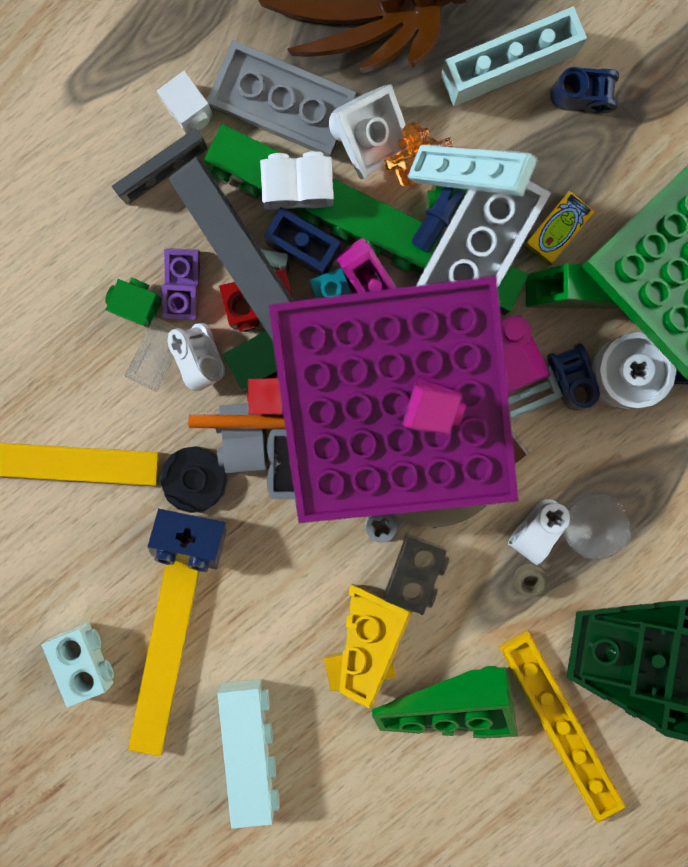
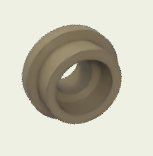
[513,564,548,597]

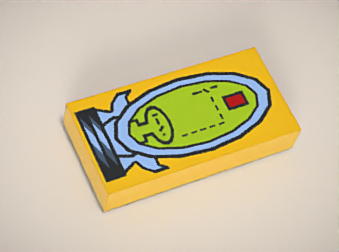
[525,191,595,265]

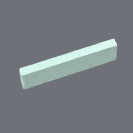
[408,145,537,196]

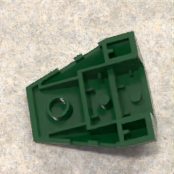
[566,599,688,742]

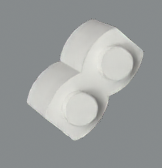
[261,151,334,210]

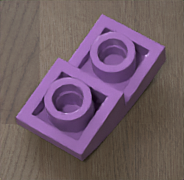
[162,248,200,320]

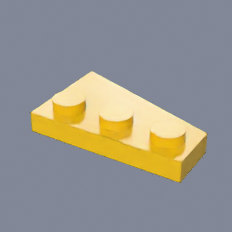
[339,584,413,708]

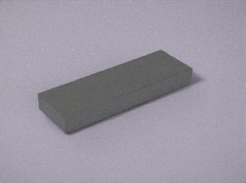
[112,128,208,205]

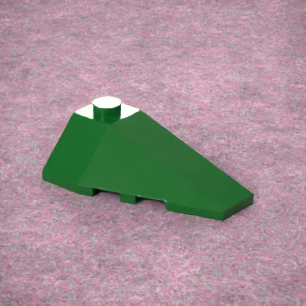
[372,666,518,739]

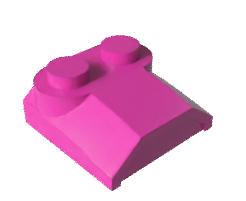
[501,315,551,395]

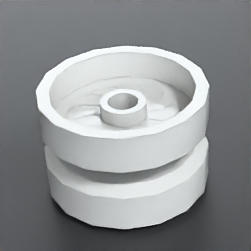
[590,332,677,410]

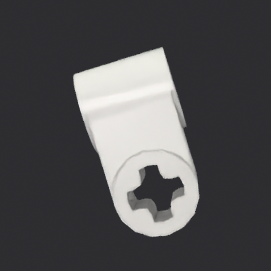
[168,323,225,391]
[508,499,570,565]

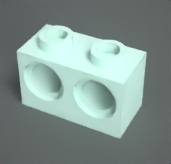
[41,622,114,708]

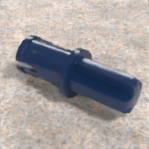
[411,187,465,252]

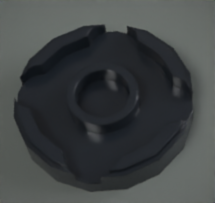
[160,446,228,513]

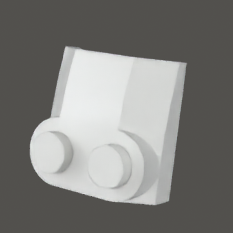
[329,84,415,179]

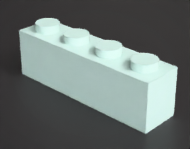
[441,6,587,107]
[218,679,279,829]

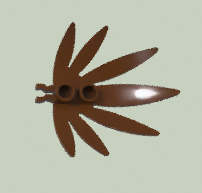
[258,0,467,73]

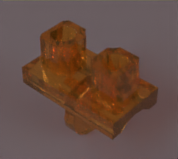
[384,122,453,186]

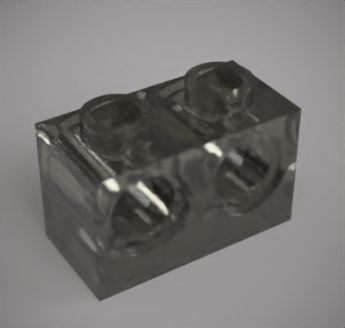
[383,533,449,615]

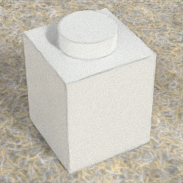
[157,71,213,134]

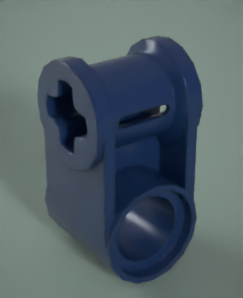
[550,67,619,114]
[547,343,600,410]

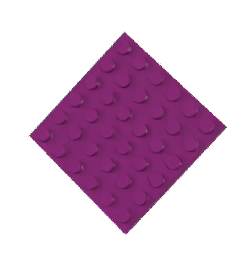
[268,276,519,523]

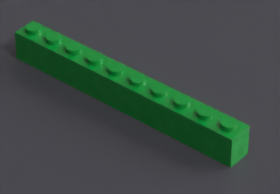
[203,124,529,315]

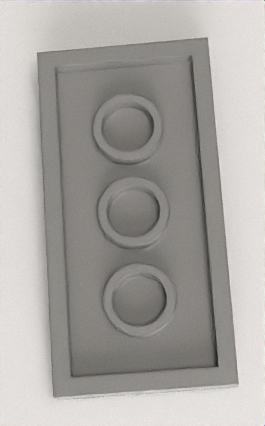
[207,40,357,157]

